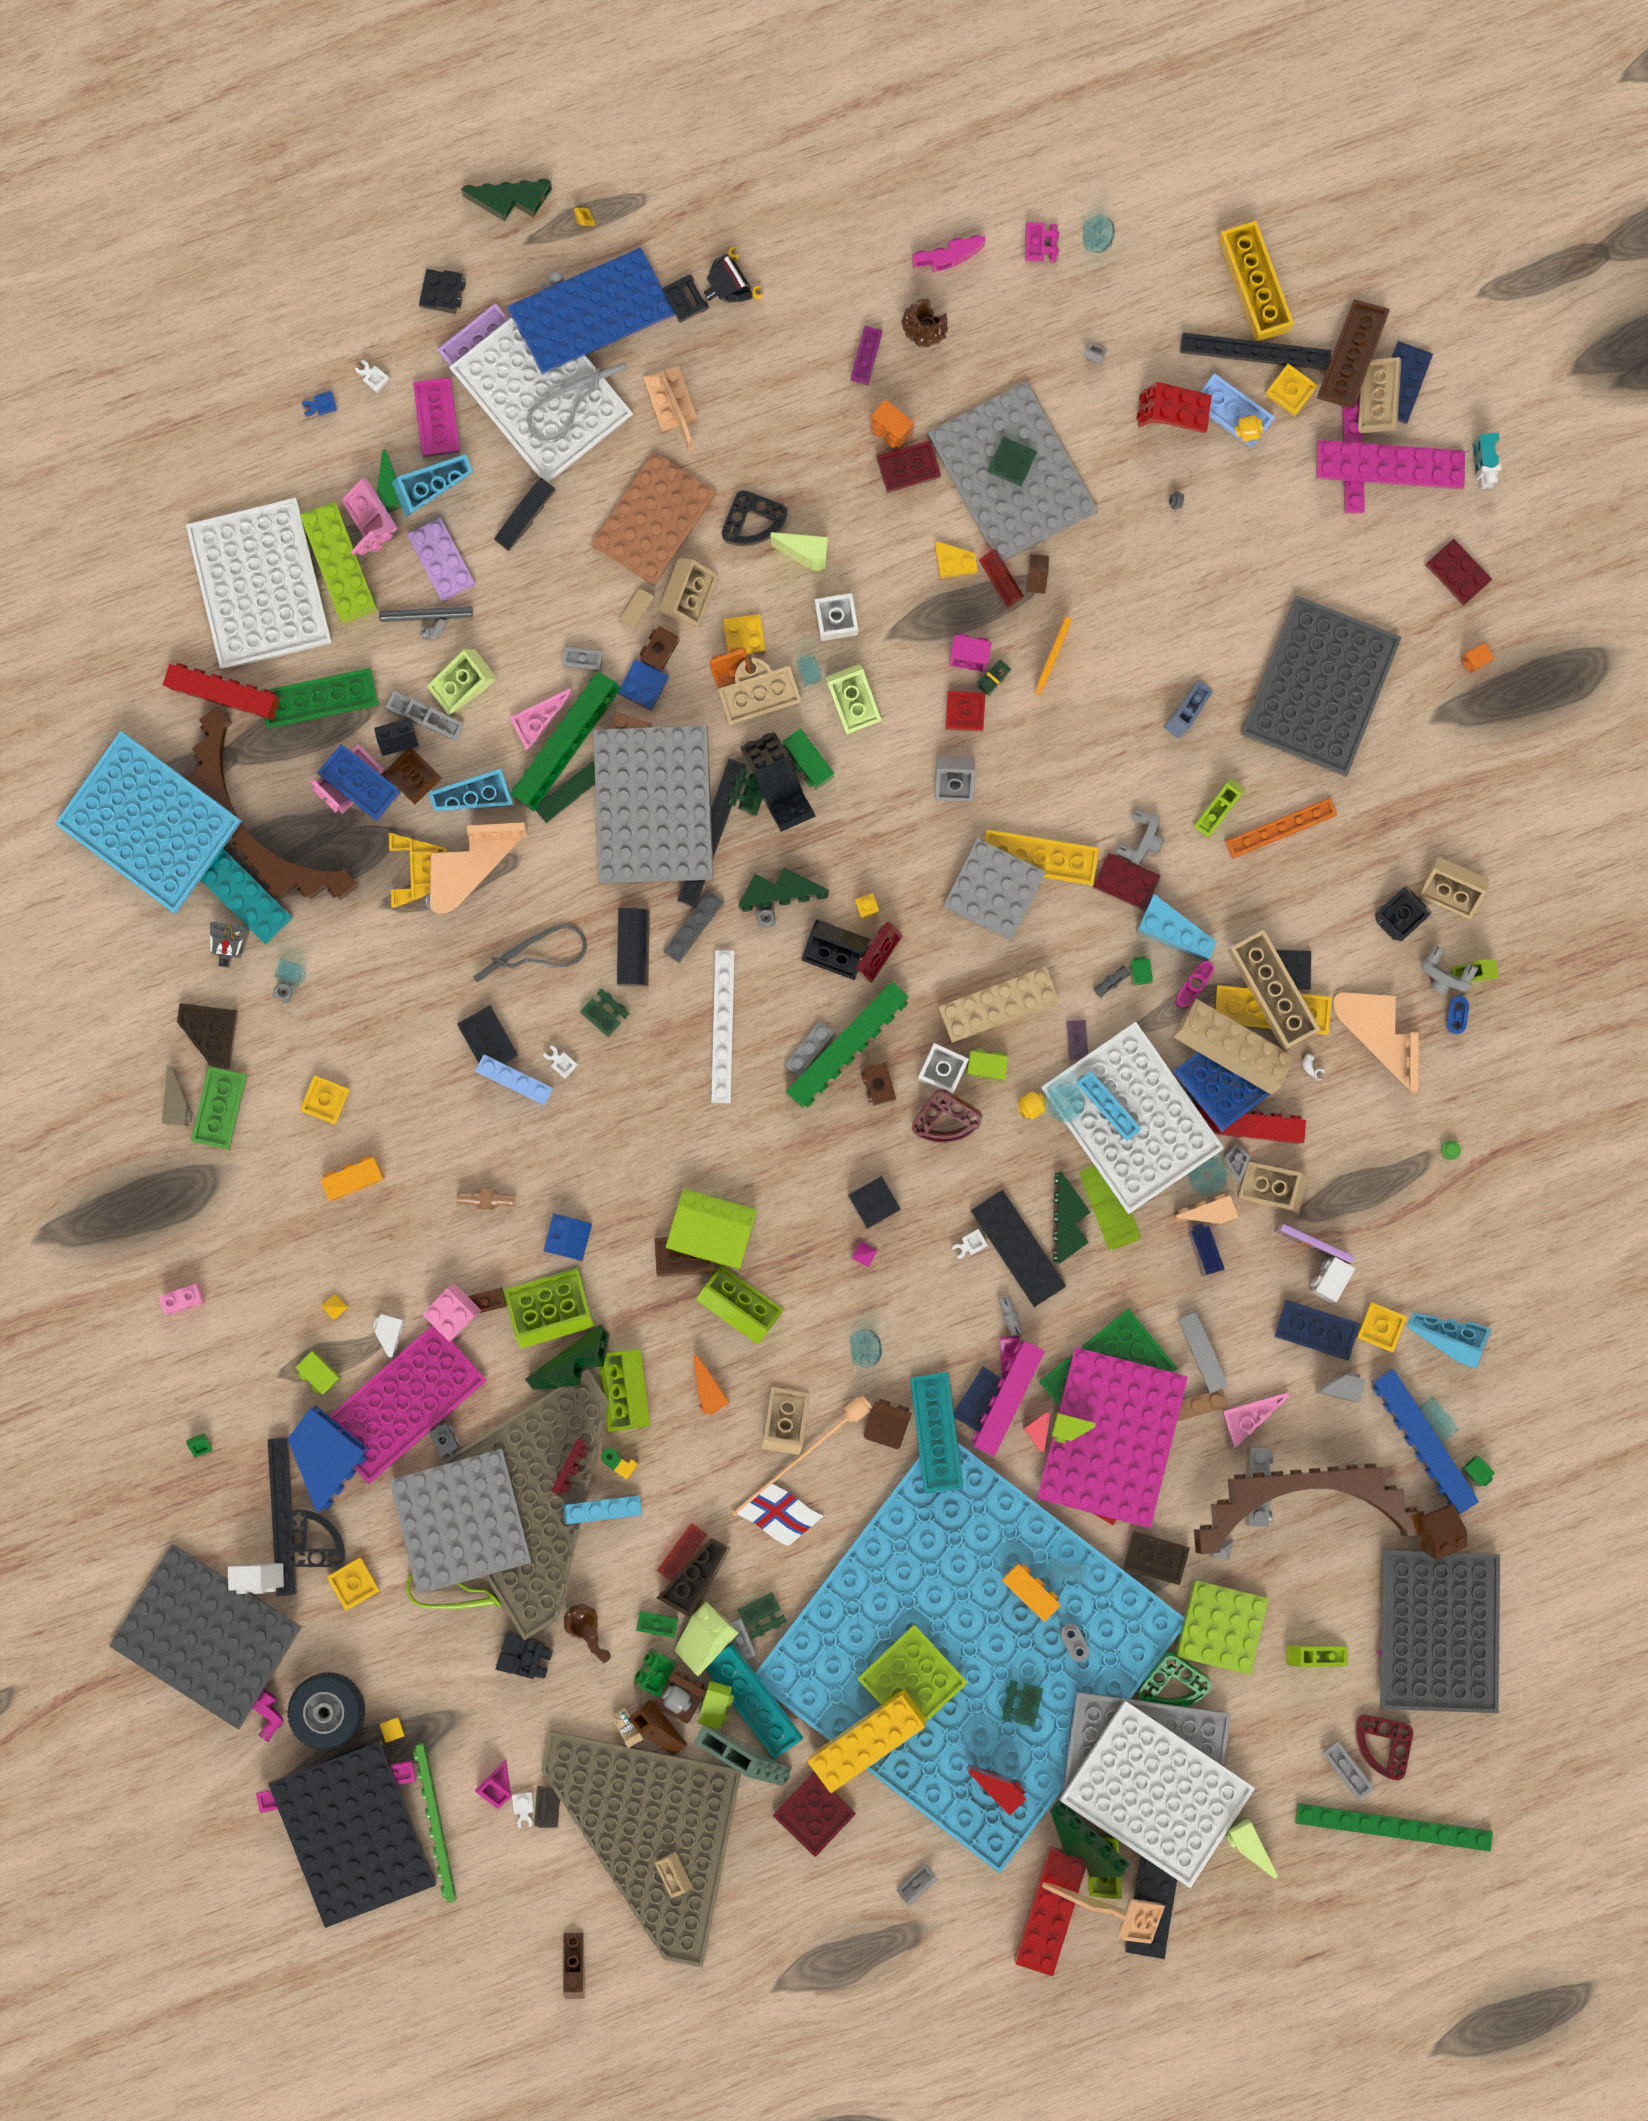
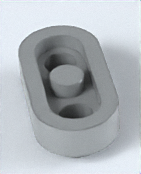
[1060,1624,1089,1662]

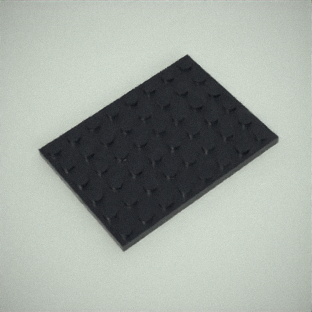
[268,1739,437,1928]

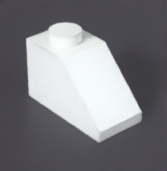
[373,1314,405,1358]

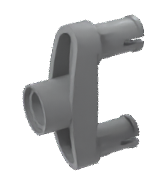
[1116,808,1165,865]
[1421,945,1479,994]

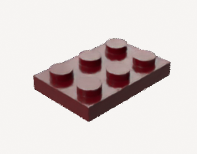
[876,441,941,493]
[1425,539,1492,606]
[1093,852,1161,911]
[856,921,903,984]
[551,1438,590,1495]

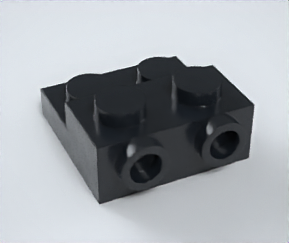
[419,269,466,314]

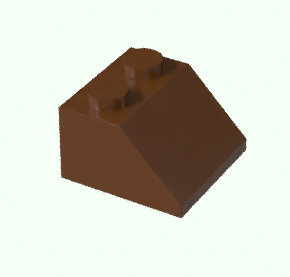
[1420,1504,1468,1560]

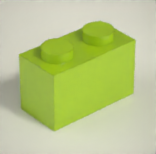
[966,1048,1009,1081]
[295,1351,342,1395]
[697,1681,734,1730]

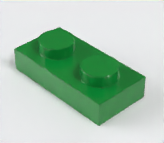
[636,1611,678,1638]

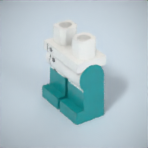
[1472,433,1501,489]

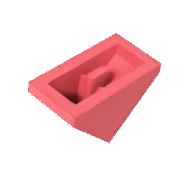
[1023,1412,1051,1452]

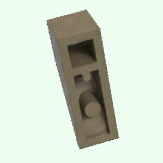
[162,1066,193,1127]

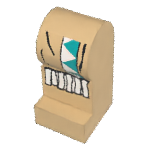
[612,1707,644,1748]

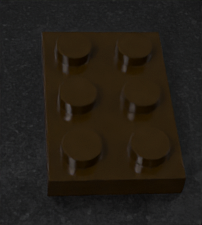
[1123,1531,1190,1585]

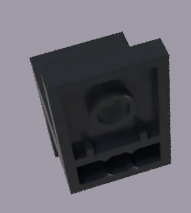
[740,732,816,832]

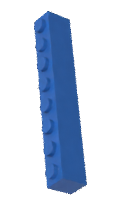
[1371,1369,1479,1514]

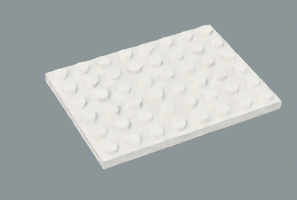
[449,317,633,483]
[186,498,332,670]
[1041,1022,1224,1214]
[1059,1700,1255,1888]

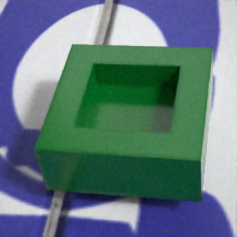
[186,1433,213,1458]

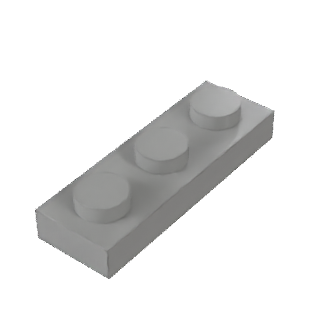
[784,1021,835,1077]
[1322,1741,1374,1801]

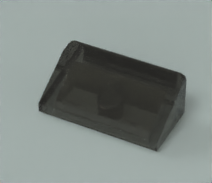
[534,1786,560,1828]

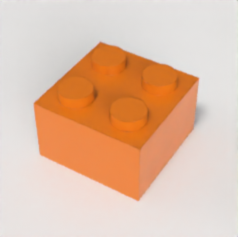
[870,399,914,450]

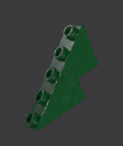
[461,179,552,222]
[738,867,829,912]
[1053,1171,1091,1264]
[525,1325,609,1390]
[1050,1800,1130,1877]

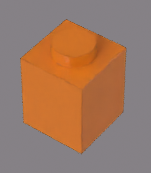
[1462,643,1495,674]

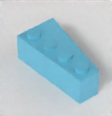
[392,454,473,518]
[1136,894,1217,961]

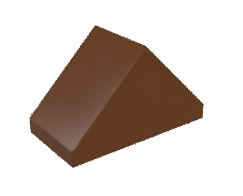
[1026,554,1049,594]

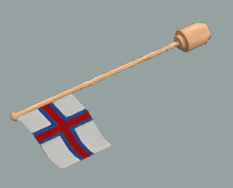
[732,1395,873,1546]

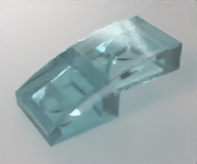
[1419,1397,1459,1441]

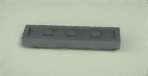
[664,891,724,963]

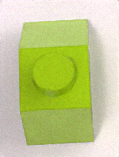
[1451,959,1499,983]
[1051,1413,1096,1444]

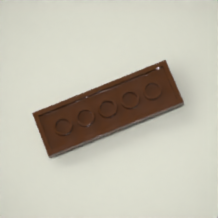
[1317,299,1390,409]

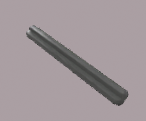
[379,607,473,622]

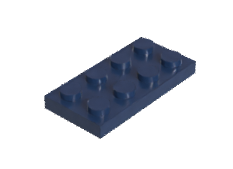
[1391,341,1433,424]
[1274,1300,1360,1361]

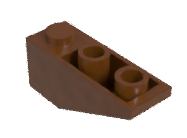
[628,1699,688,1756]
[563,1932,585,1999]

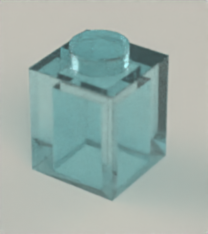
[797,655,822,687]
[274,959,306,986]

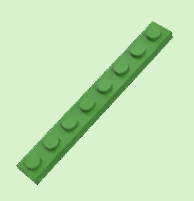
[413,1742,457,1903]

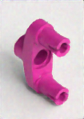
[1175,961,1214,1008]
[252,1690,284,1742]

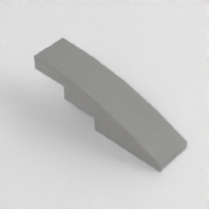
[384,690,464,741]
[1178,1311,1228,1393]

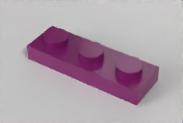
[850,326,883,386]

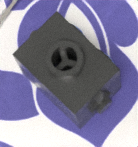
[428,1423,460,1457]

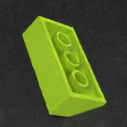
[696,1265,784,1345]
[599,1349,651,1432]

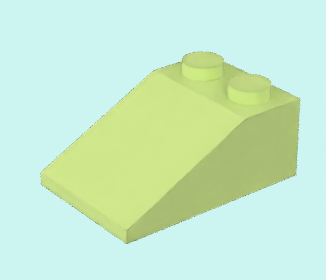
[771,532,828,571]
[427,649,497,716]
[825,664,882,734]
[674,1601,738,1676]
[1225,1817,1278,1879]

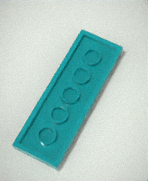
[201,849,293,945]
[910,1372,964,1494]
[706,1643,804,1759]

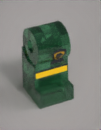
[977,659,1012,697]

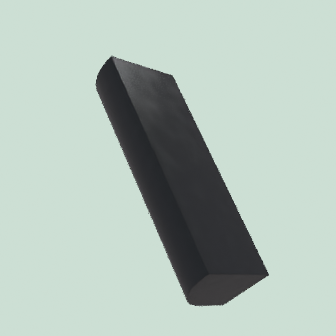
[617,908,650,987]

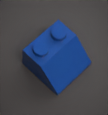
[544,1214,592,1261]

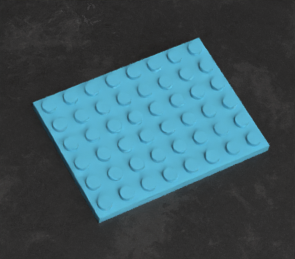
[55,731,242,914]

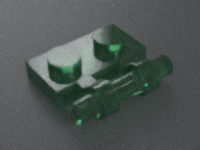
[728,768,763,816]
[580,988,630,1038]
[737,1592,787,1639]
[1002,1680,1043,1727]

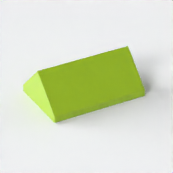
[1088,1834,1122,1899]

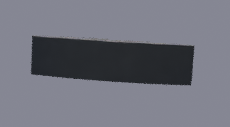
[494,477,556,551]

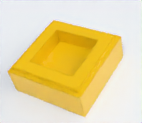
[380,1717,405,1743]

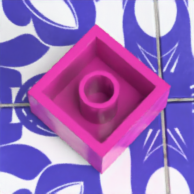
[949,633,992,673]

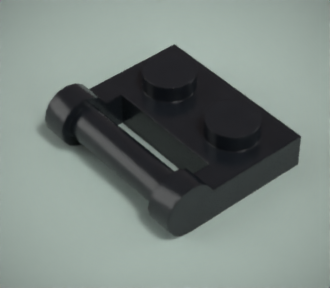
[662,274,709,323]

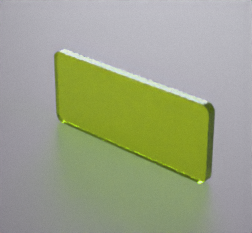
[1080,1166,1141,1250]

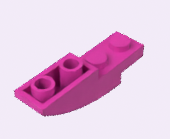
[912,235,986,272]

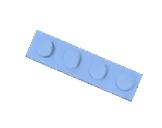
[475,1054,553,1105]

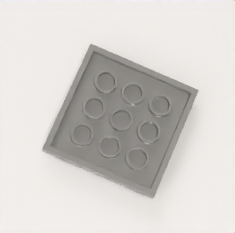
[943,838,1046,940]

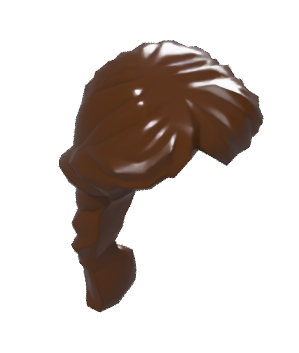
[564,1604,611,1664]

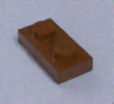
[468,1287,507,1313]

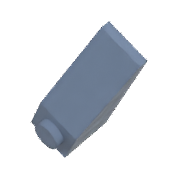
[1163,680,1213,738]

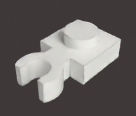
[355,360,390,393]
[543,1045,578,1079]
[951,1229,988,1259]
[512,1792,534,1828]

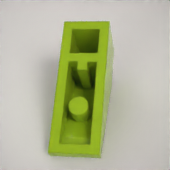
[1194,778,1246,838]
[1286,1645,1348,1667]

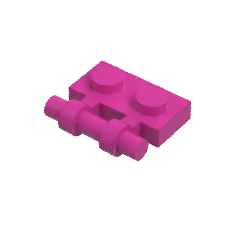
[1025,222,1059,263]

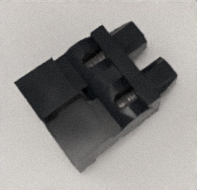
[495,1631,554,1679]

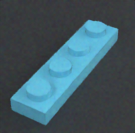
[1076,1071,1142,1142]
[563,1495,642,1524]

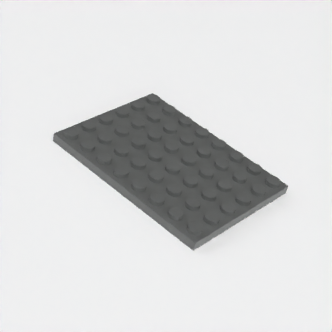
[1240,595,1402,777]
[109,1544,302,1729]
[1380,1550,1500,1713]

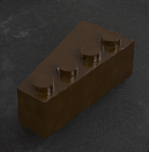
[656,1538,731,1617]

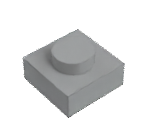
[1084,343,1107,364]

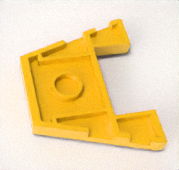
[389,833,448,908]

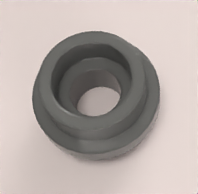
[1169,491,1184,510]

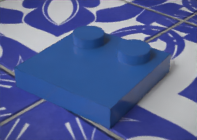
[618,659,669,711]

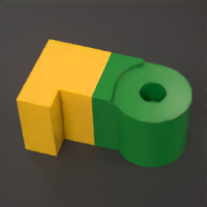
[601,1448,639,1480]

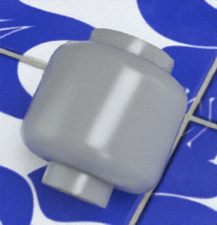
[662,1684,692,1714]

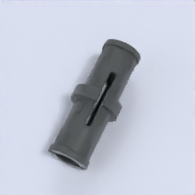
[1093,965,1131,998]

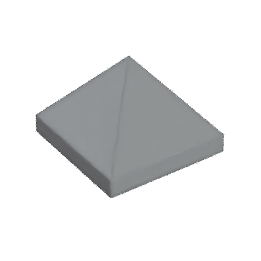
[1210,1539,1233,1560]

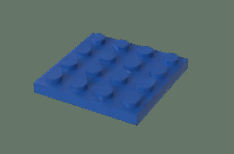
[1173,1052,1270,1132]

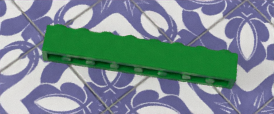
[510,671,621,812]
[786,981,909,1109]

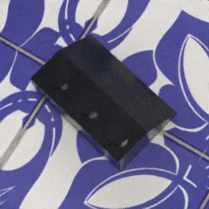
[801,919,870,981]

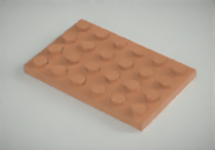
[591,452,716,586]

